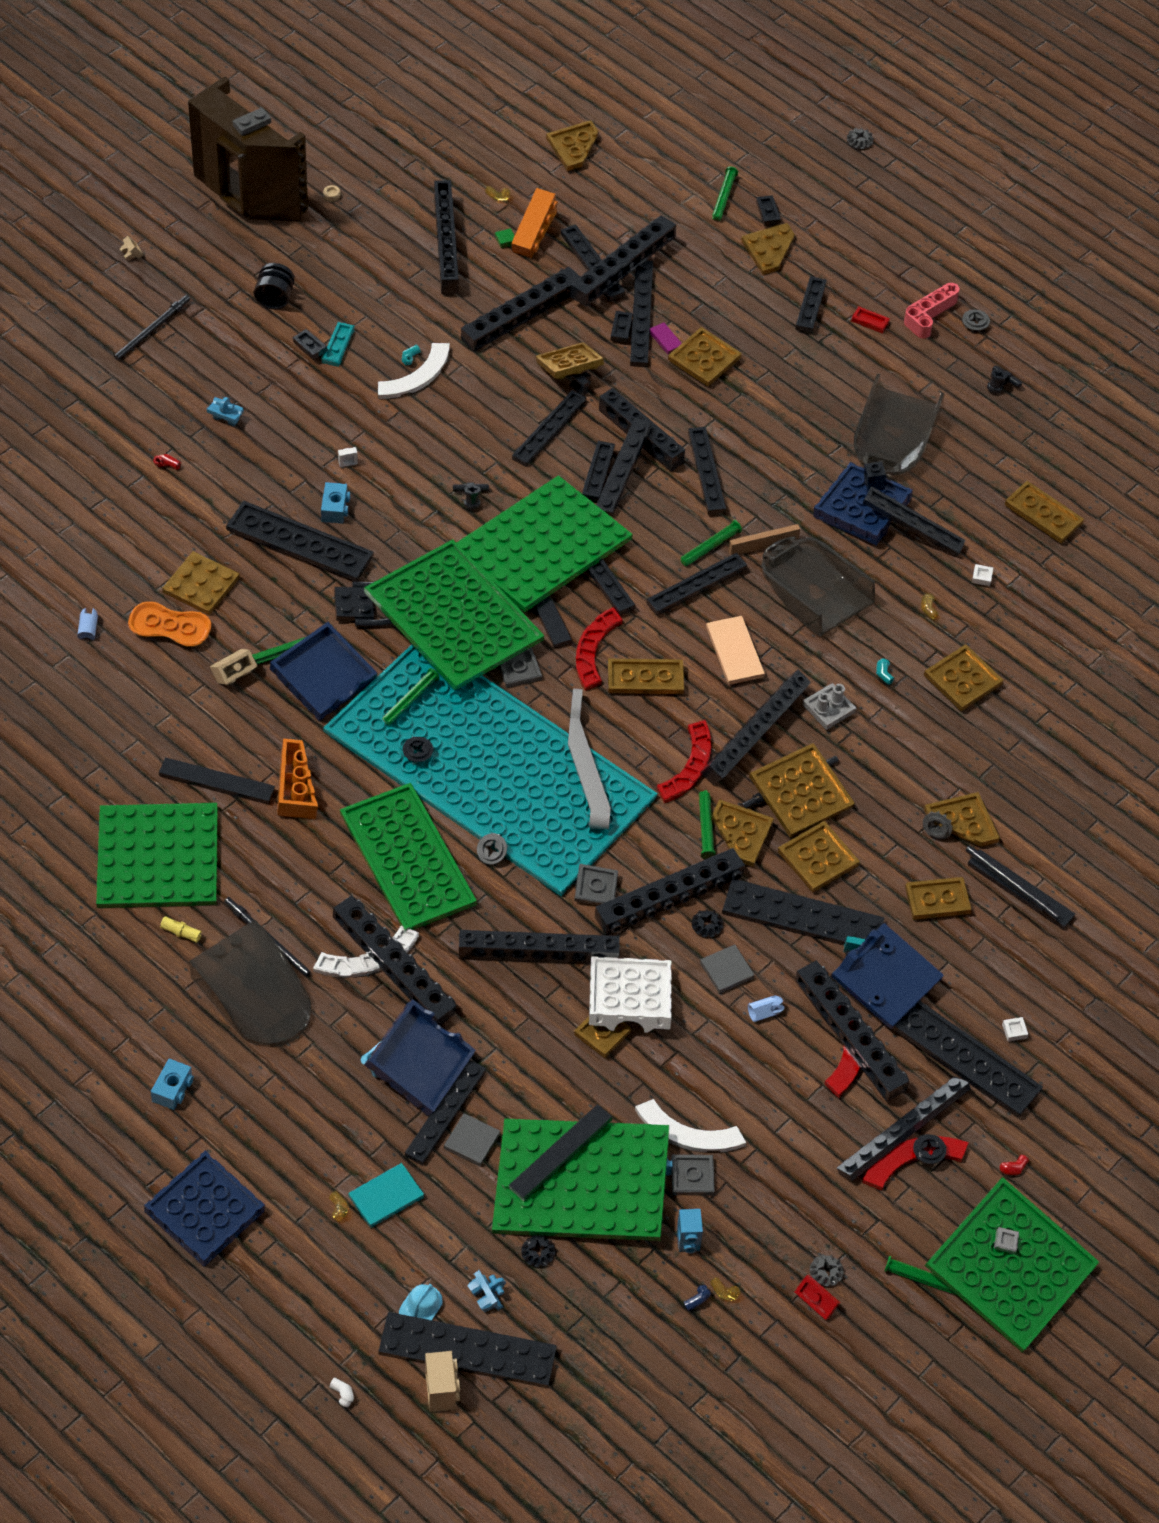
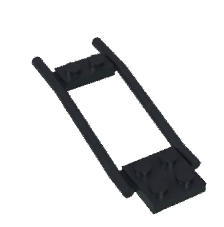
[334,581,394,627]

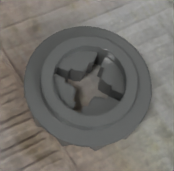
[847,127,873,149]
[962,310,990,332]
[923,811,953,839]
[477,833,508,865]
[810,1254,844,1287]

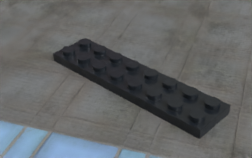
[226,500,374,582]
[722,879,885,946]
[892,1001,1043,1118]
[378,1312,557,1388]

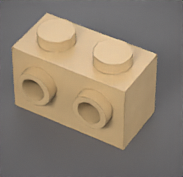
[210,649,257,685]

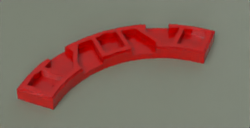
[576,607,623,691]
[657,720,711,803]
[825,1013,864,1098]
[862,1136,969,1191]

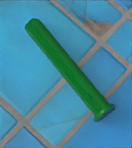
[712,166,739,221]
[680,520,742,566]
[252,636,307,665]
[382,668,440,725]
[699,790,716,860]
[884,1256,957,1295]

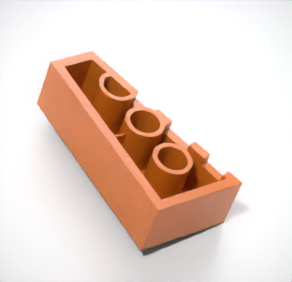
[511,188,558,258]
[277,738,318,819]

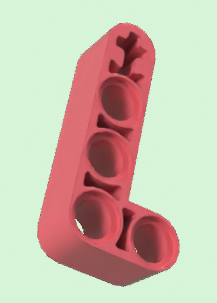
[904,283,960,339]

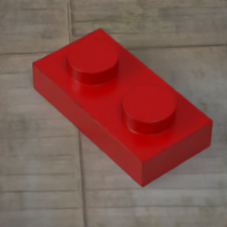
[794,1275,841,1320]

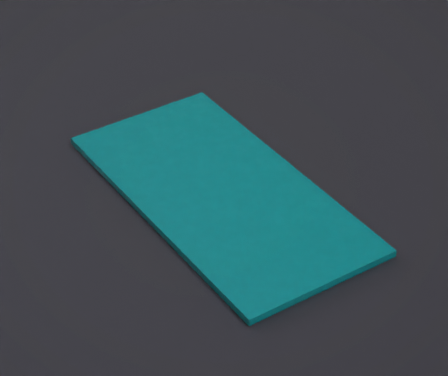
[323,644,658,896]

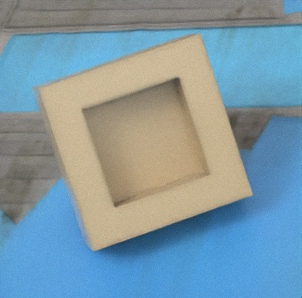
[120,236,144,261]

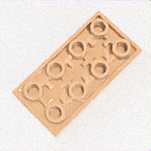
[706,616,765,685]

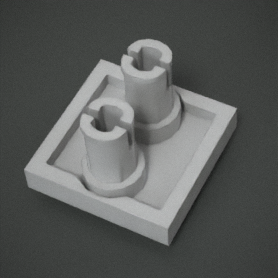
[803,683,856,730]

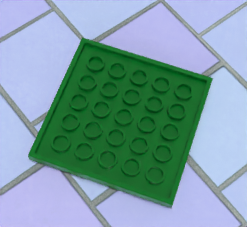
[96,803,218,908]
[924,1177,1099,1352]

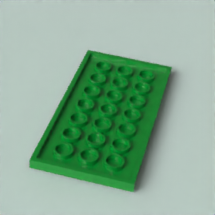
[340,783,477,933]

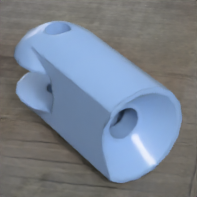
[77,608,98,640]
[748,996,784,1022]

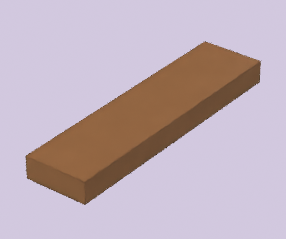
[729,524,800,556]

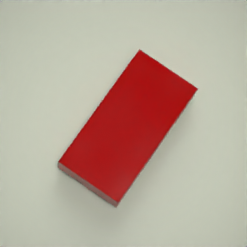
[851,306,890,334]

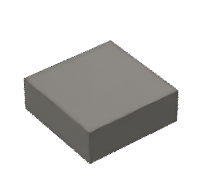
[994,1227,1019,1254]

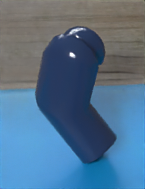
[684,1285,711,1311]

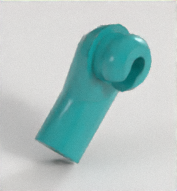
[401,345,420,365]
[876,659,895,685]

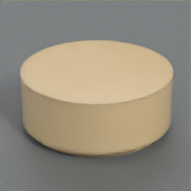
[323,185,340,202]

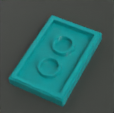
[348,1163,424,1228]

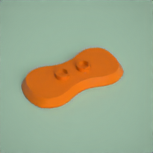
[128,602,211,647]

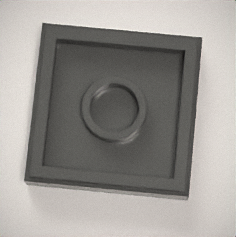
[498,647,542,688]
[574,864,618,905]
[700,945,754,994]
[444,1114,500,1167]
[671,1154,714,1196]

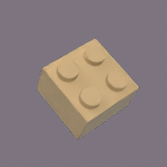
[425,1351,460,1412]

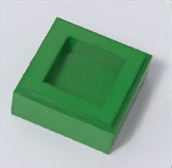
[495,228,515,248]

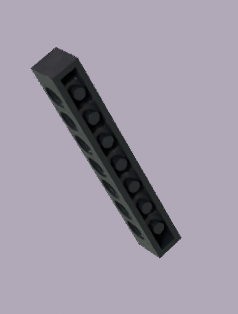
[434,180,459,294]
[570,215,676,307]
[461,267,580,352]
[700,669,811,786]
[595,848,745,935]
[333,895,456,1026]
[459,930,620,965]
[795,960,909,1102]

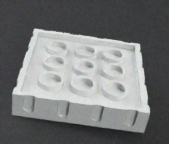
[589,957,671,1032]

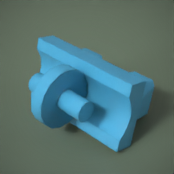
[207,397,244,426]
[468,1270,506,1312]

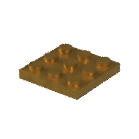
[668,327,742,386]
[536,342,604,379]
[162,551,240,615]
[924,644,1004,712]
[778,821,860,892]

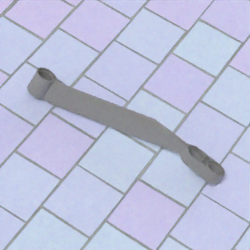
[568,688,610,830]

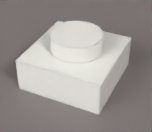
[338,447,358,467]
[972,564,993,586]
[1002,1017,1028,1041]

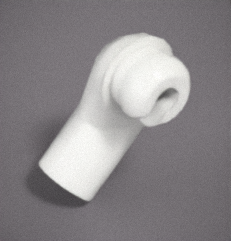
[329,1377,354,1407]

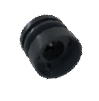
[253,263,295,310]

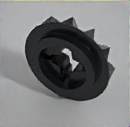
[403,737,433,764]
[691,908,723,938]
[913,1134,946,1166]
[521,1235,555,1267]

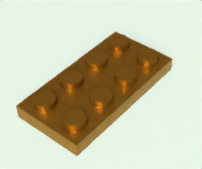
[1004,481,1084,544]
[608,658,684,694]

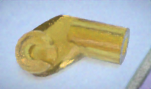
[485,186,511,200]
[921,593,939,619]
[329,1191,349,1221]
[710,1277,740,1301]

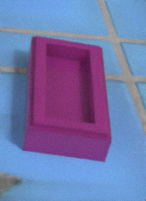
[649,323,682,355]

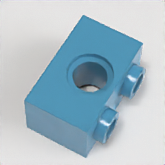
[321,482,350,524]
[151,1059,194,1110]
[677,1209,703,1253]

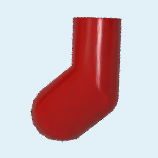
[153,454,181,470]
[999,1155,1029,1176]

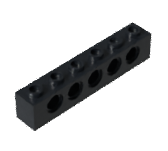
[599,388,685,472]

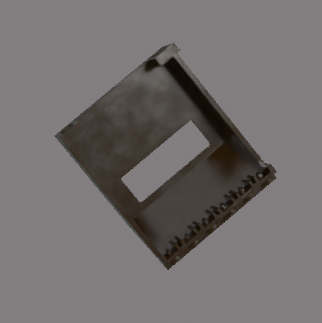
[188,76,308,222]

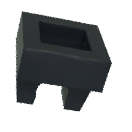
[571,371,591,396]

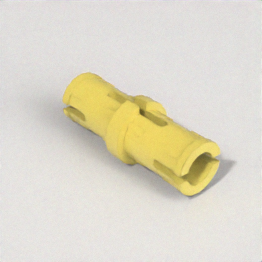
[160,916,202,943]

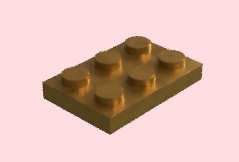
[905,877,971,920]

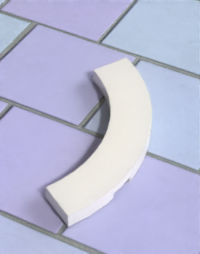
[378,343,450,399]
[313,926,419,978]
[635,1099,746,1152]

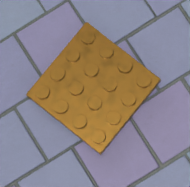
[749,743,855,837]

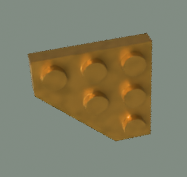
[546,120,598,171]
[741,223,795,275]
[924,792,1000,847]
[712,799,774,867]

